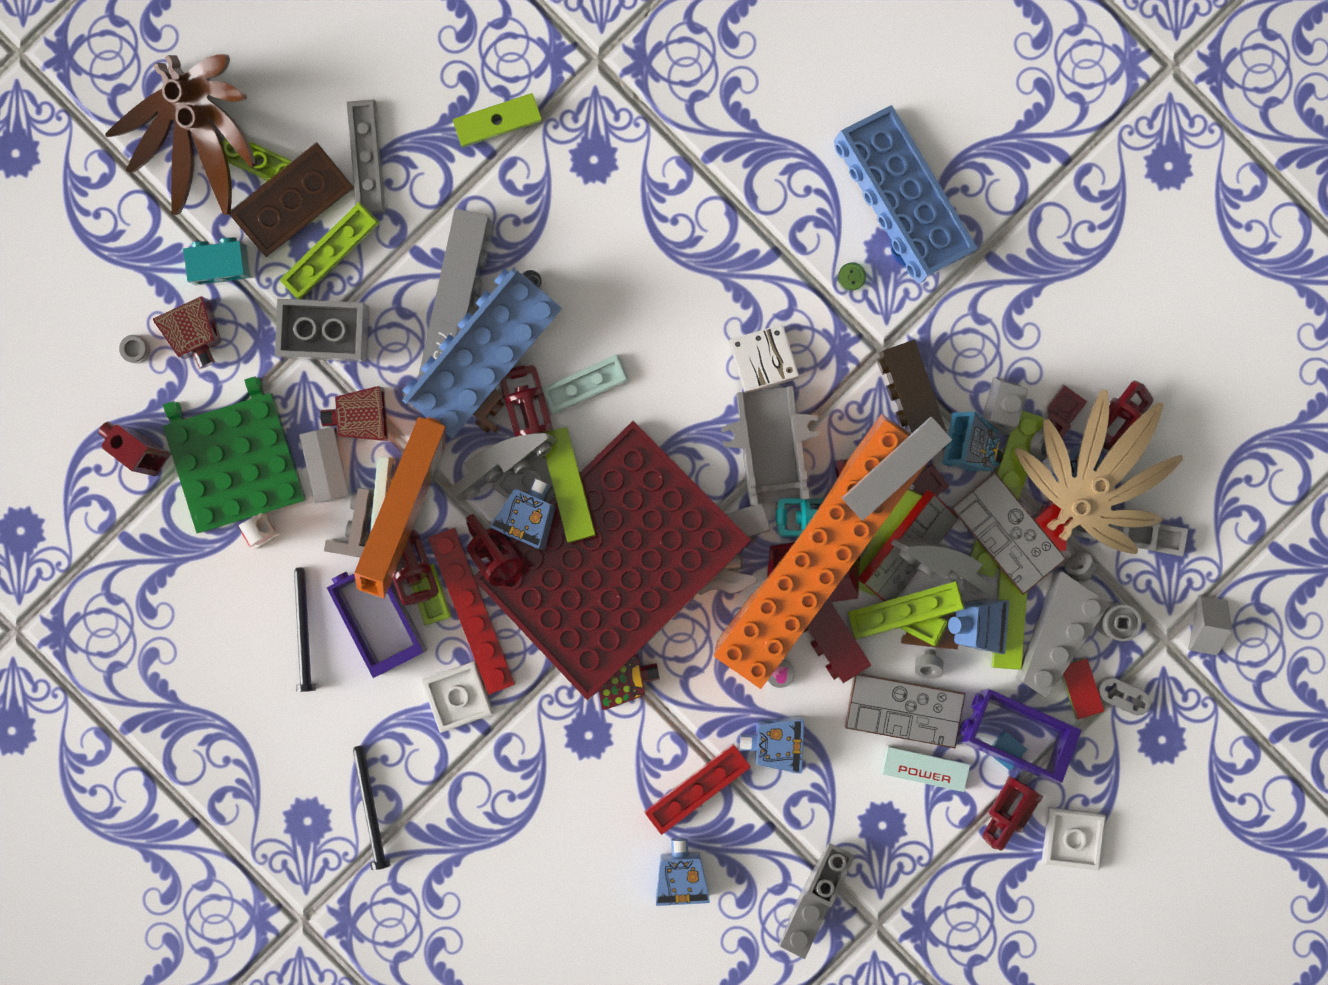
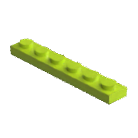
[970,411,1045,578]

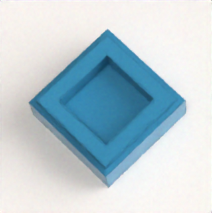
[992,731,1028,771]

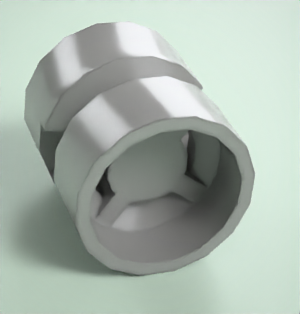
[1096,602,1142,642]

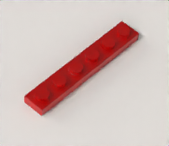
[428,527,516,695]

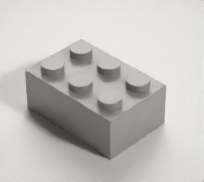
[275,298,369,362]

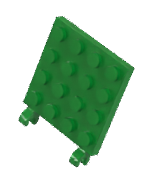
[163,376,306,534]

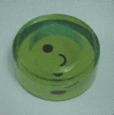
[837,262,866,291]

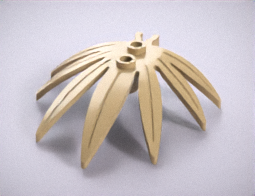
[1014,390,1183,554]

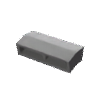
[299,427,349,503]

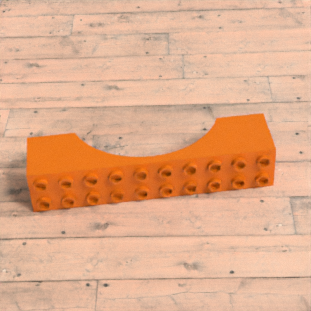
[714,414,929,689]

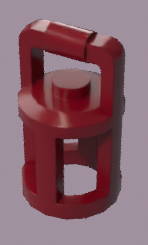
[500,365,553,437]
[1103,380,1153,451]
[466,514,523,586]
[393,529,439,605]
[982,775,1044,851]

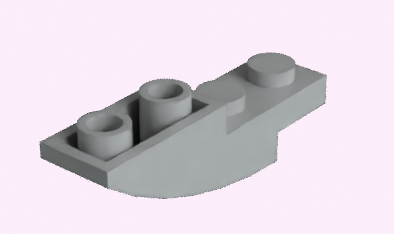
[449,433,557,500]
[891,538,995,596]
[778,843,855,959]

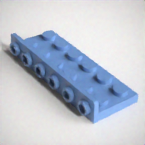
[834,105,978,284]
[402,267,562,438]

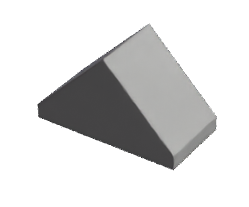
[1188,595,1232,655]

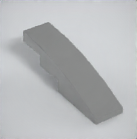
[1071,523,1189,557]

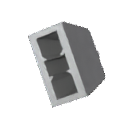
[982,377,1028,436]

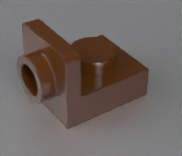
[473,389,505,433]

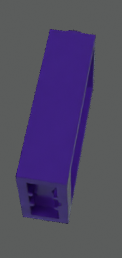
[326,571,427,678]
[961,689,1082,783]

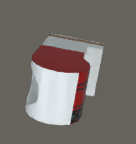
[238,513,281,549]

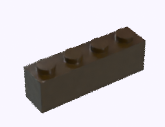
[877,339,948,450]

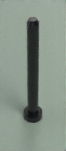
[294,567,316,692]
[353,745,391,870]

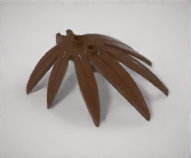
[105,54,256,215]

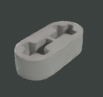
[1097,677,1151,716]

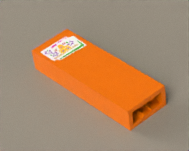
[354,417,446,599]

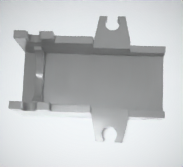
[721,386,820,505]

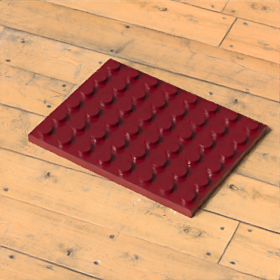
[472,421,752,701]

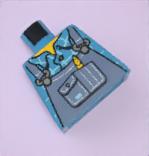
[942,412,1003,472]

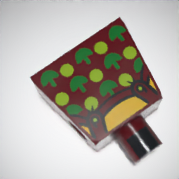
[599,654,660,710]

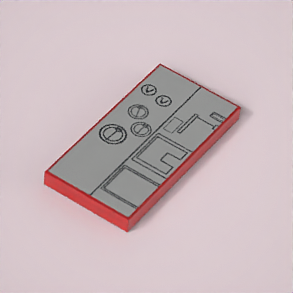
[858,490,958,602]

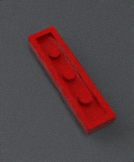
[644,743,751,835]

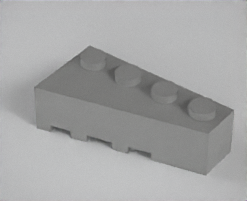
[1016,571,1110,698]

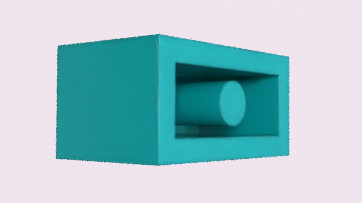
[183,237,251,286]

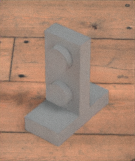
[324,488,374,558]

